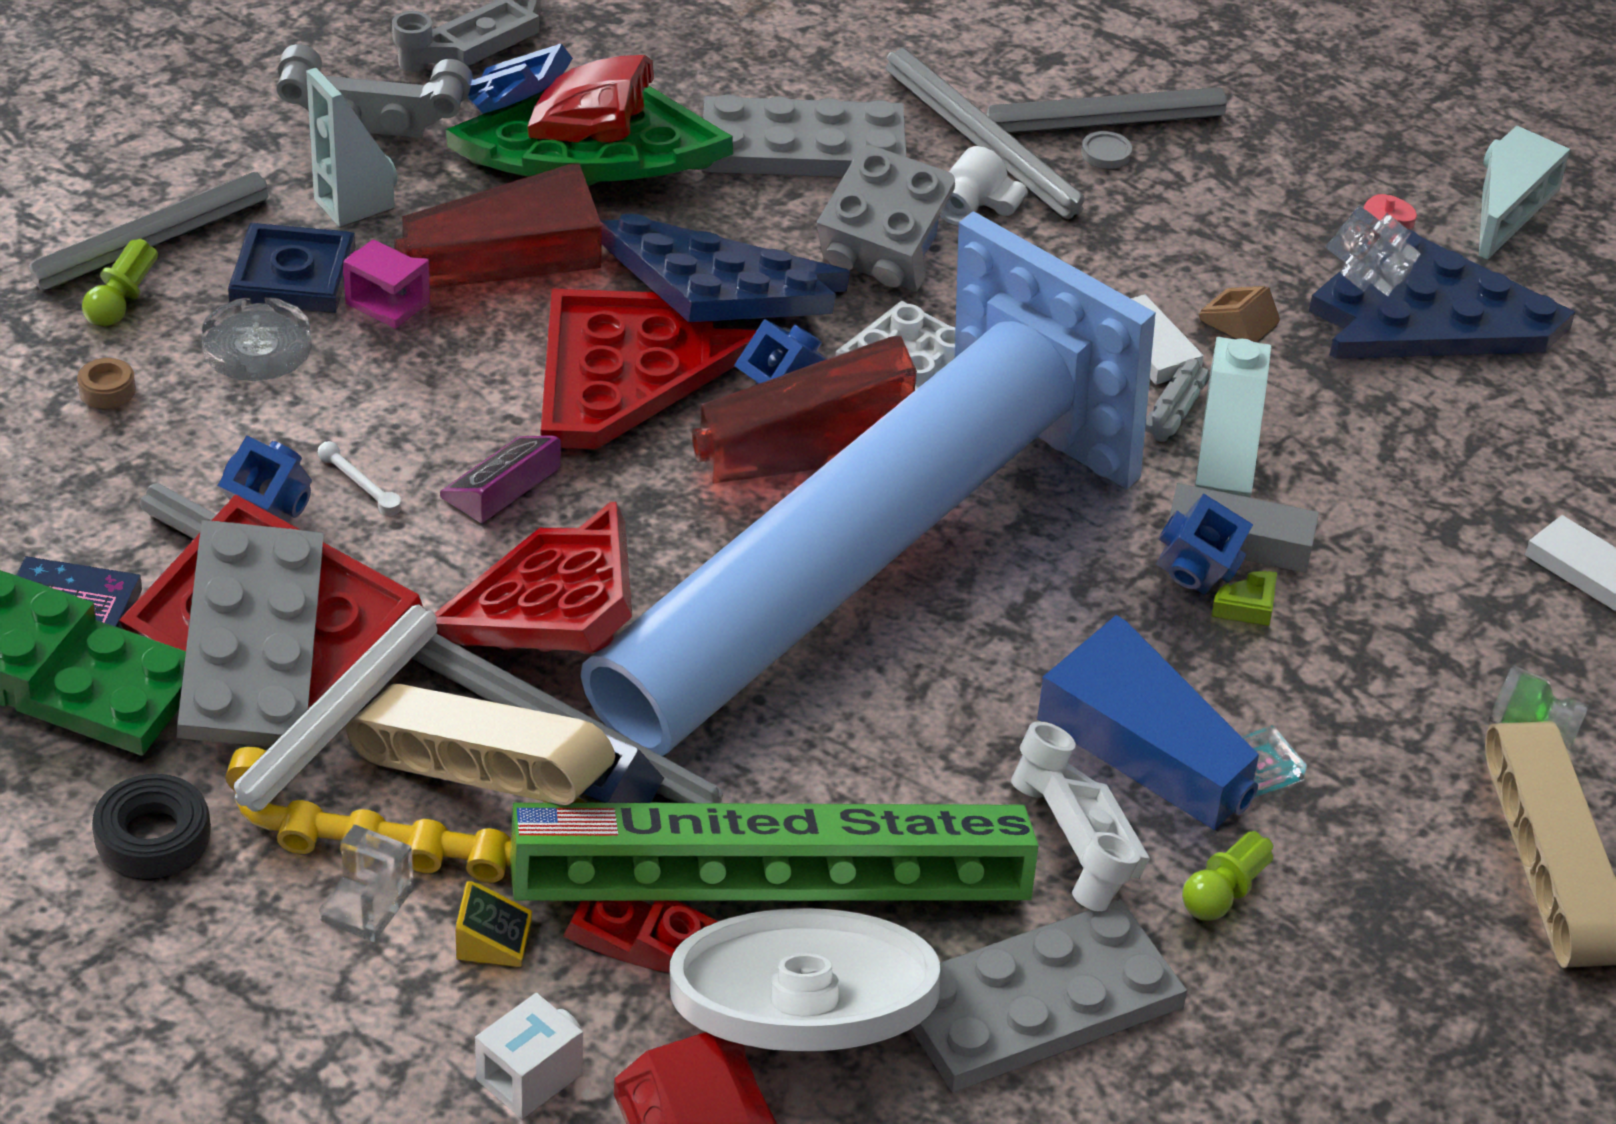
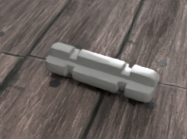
[1145,359,1209,442]

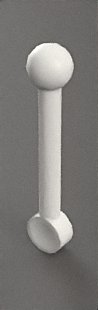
[318,441,401,516]

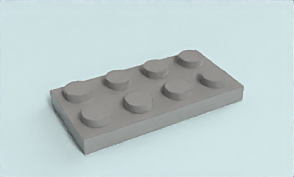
[702,95,906,177]
[176,520,324,747]
[911,899,1187,1093]

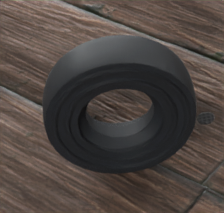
[92,774,211,879]

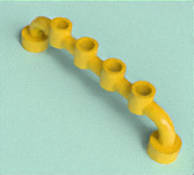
[225,747,586,883]

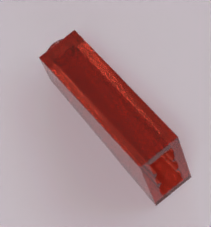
[394,163,602,289]
[692,335,917,484]

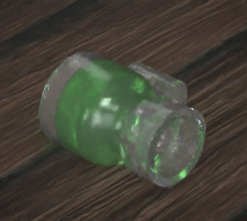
[1488,665,1589,750]

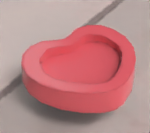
[1361,194,1417,233]

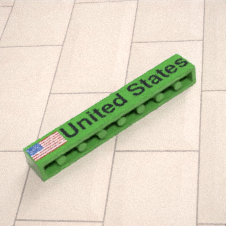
[510,803,1039,901]

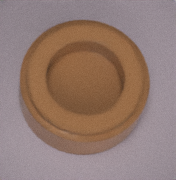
[77,358,136,409]

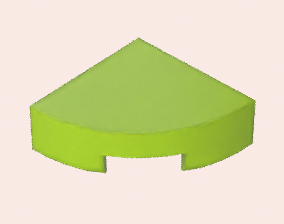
[1211,571,1277,626]

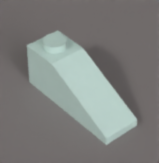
[306,68,398,227]
[1479,125,1570,260]
[1195,337,1271,498]

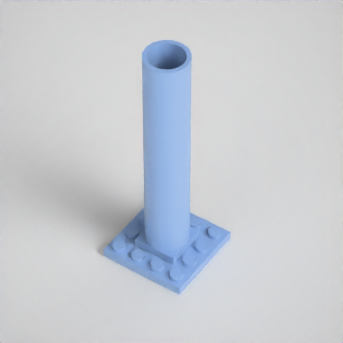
[581,211,1156,756]

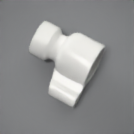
[939,146,1028,225]

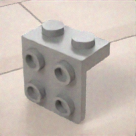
[816,145,955,292]

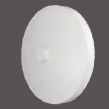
[670,908,940,1051]

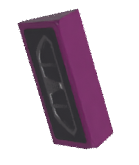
[440,436,561,524]

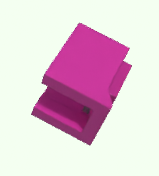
[343,239,430,329]

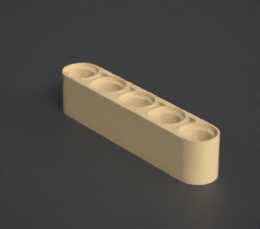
[346,684,615,805]
[1485,721,1616,968]

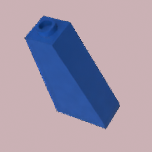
[1037,615,1259,830]

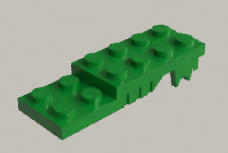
[0,570,186,756]

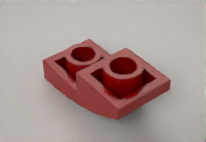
[563,900,718,973]

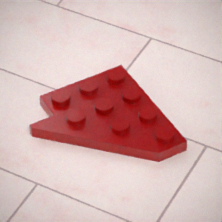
[540,289,757,449]
[435,502,632,654]

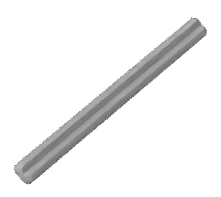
[886,48,1085,219]

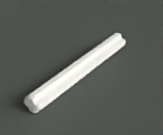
[234,605,437,812]

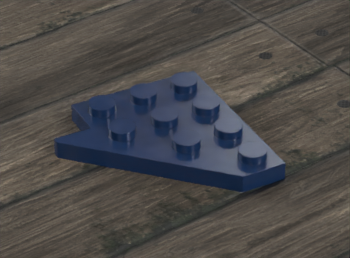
[597,214,850,322]
[1309,224,1575,359]

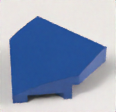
[467,43,573,114]

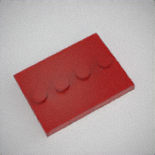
[119,494,423,709]

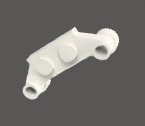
[1011,721,1150,911]

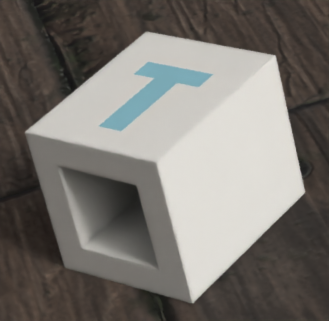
[475,992,583,1119]

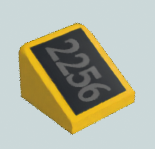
[455,881,532,967]

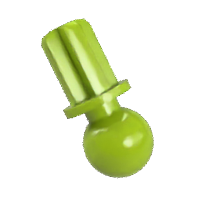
[82,239,158,326]
[1182,831,1274,921]

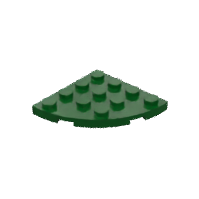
[445,86,734,186]

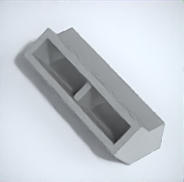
[1169,483,1319,573]

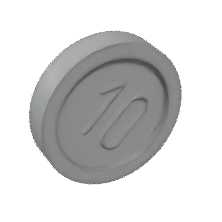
[1081,131,1132,169]

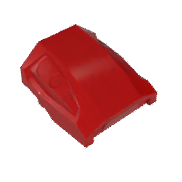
[528,55,654,142]
[614,1032,778,1124]

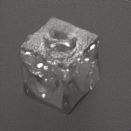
[1326,205,1421,296]

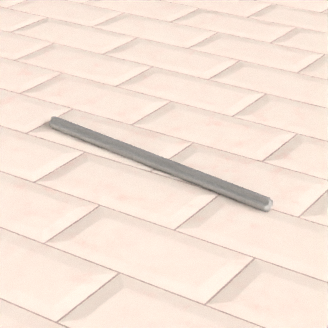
[140,483,723,803]

